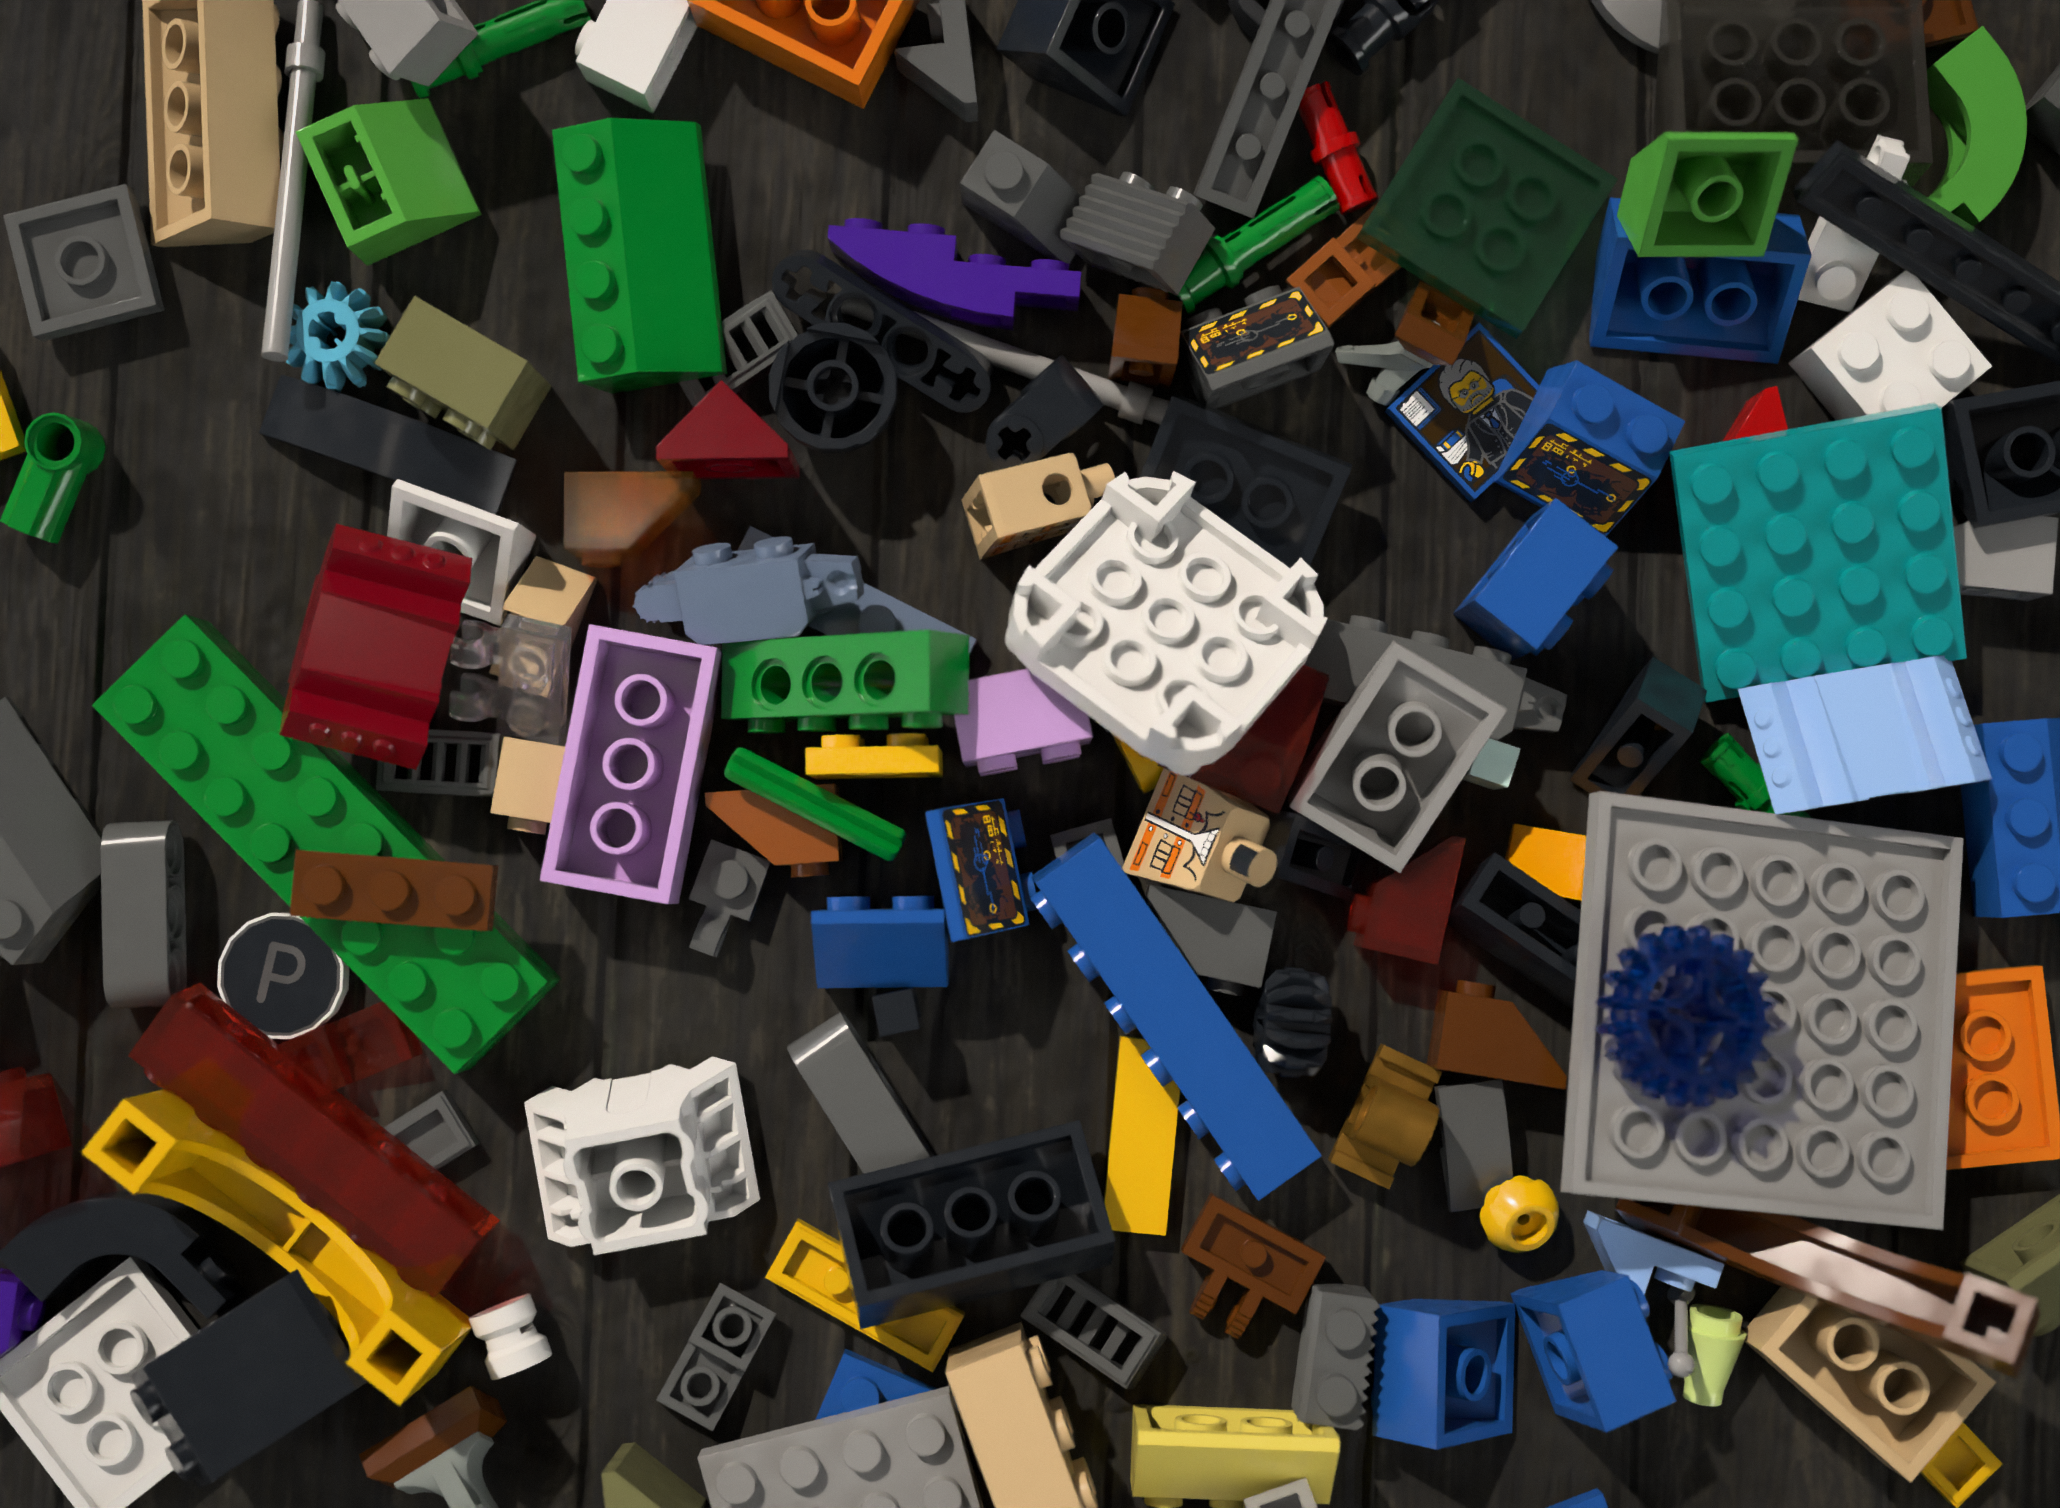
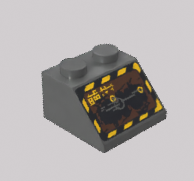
[1179,285,1334,409]

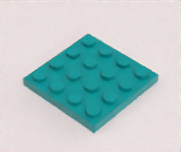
[1669,403,1967,703]

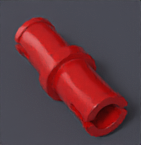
[1298,81,1379,215]

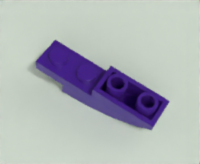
[828,218,1081,330]

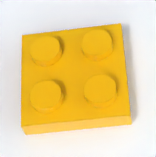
[806,733,943,780]

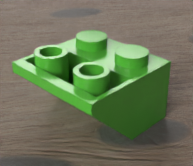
[295,98,482,266]

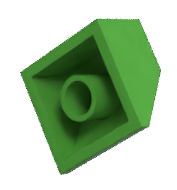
[1617,132,1798,257]

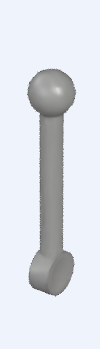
[1667,1286,1696,1378]

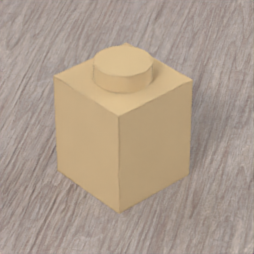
[490,737,565,835]

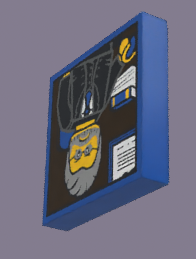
[1385,322,1539,502]

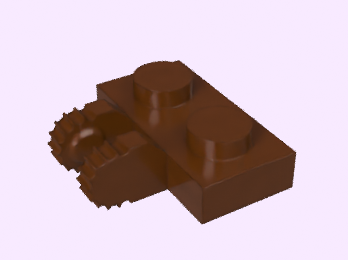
[1181,1193,1326,1339]

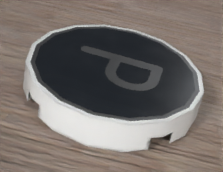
[217,913,349,1039]

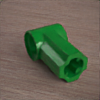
[0,412,105,544]

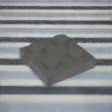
[3,184,165,342]

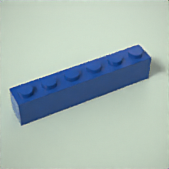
[1030,833,1322,1201]

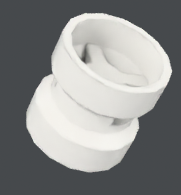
[469,1294,553,1380]

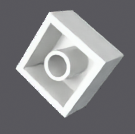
[1788,270,1992,421]

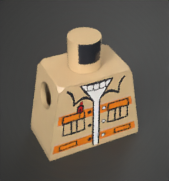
[962,453,1115,559]
[1122,766,1277,902]

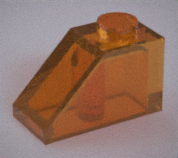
[564,471,701,567]

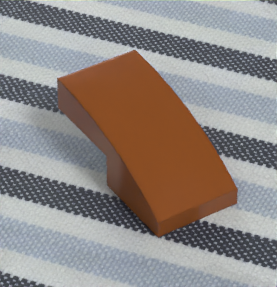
[1286,201,1421,328]

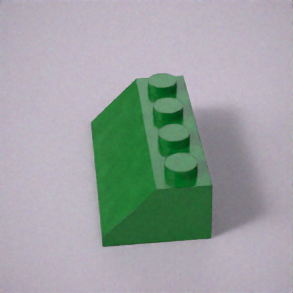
[552,118,727,394]

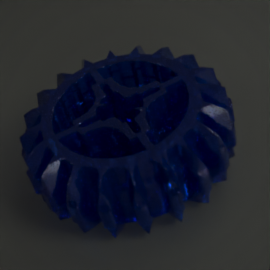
[1594,925,1780,1108]

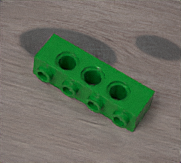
[721,629,969,734]

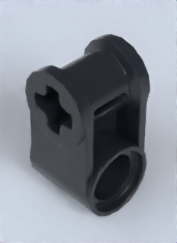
[986,355,1105,469]

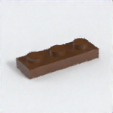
[290,850,499,931]

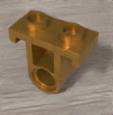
[1328,1043,1442,1189]

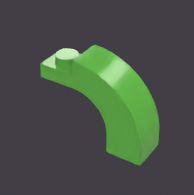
[1912,26,2027,226]

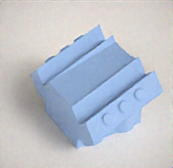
[1738,655,1992,814]

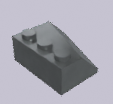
[0,697,102,965]

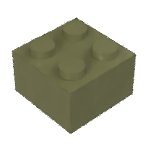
[374,296,552,451]

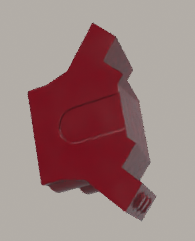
[279,523,472,770]

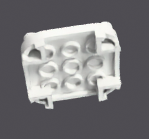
[1005,471,1327,775]

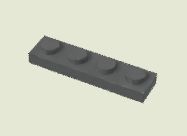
[1193,0,1342,218]

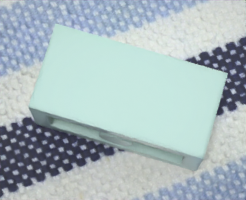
[1462,738,1521,790]

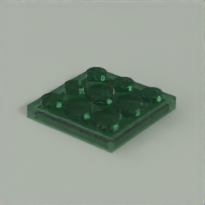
[1356,78,1618,339]

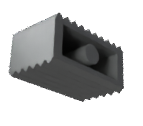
[1060,171,1215,296]
[1291,1280,1380,1430]

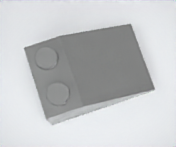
[1288,640,1507,873]

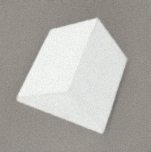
[387,479,536,626]

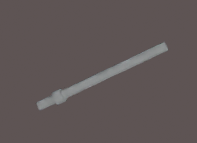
[261,0,326,362]
[841,298,1170,425]

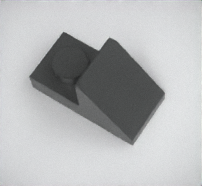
[894,0,978,122]

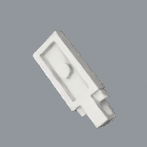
[1798,135,1910,312]

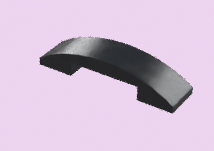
[259,375,519,516]

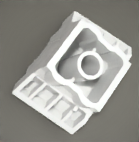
[524,1056,760,1255]

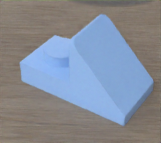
[1583,1211,1724,1294]

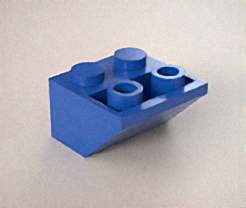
[811,896,949,988]

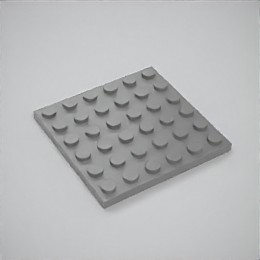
[1561,791,1963,1230]

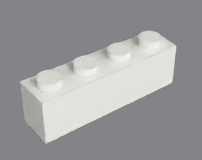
[575,0,698,113]

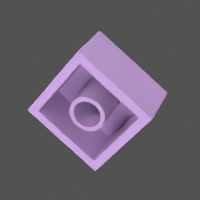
[954,669,1093,777]

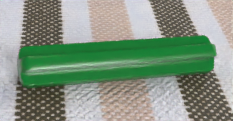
[724,748,906,861]

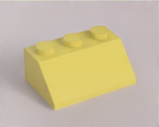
[1130,1404,1340,1508]

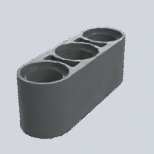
[101,820,187,1008]
[787,1012,935,1174]

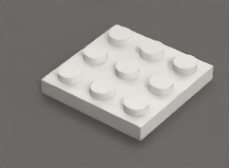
[0,1256,199,1508]

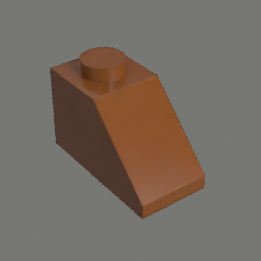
[705,784,844,878]

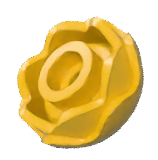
[1480,1175,1559,1253]

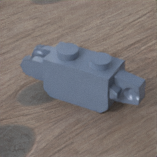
[632,536,864,645]

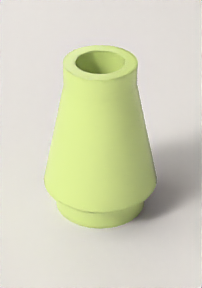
[1683,1304,1747,1407]

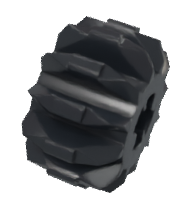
[1252,967,1333,1078]

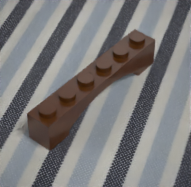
[1615,1198,2040,1379]

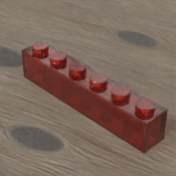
[128,983,501,1298]

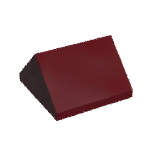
[656,380,800,480]

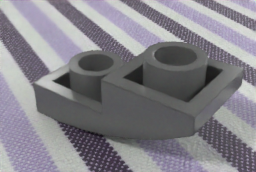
[656,1283,776,1431]

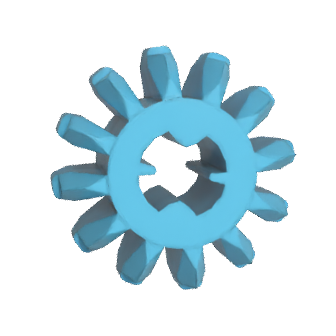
[286,281,390,392]

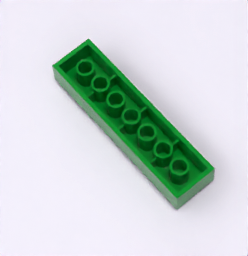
[92,614,562,1074]

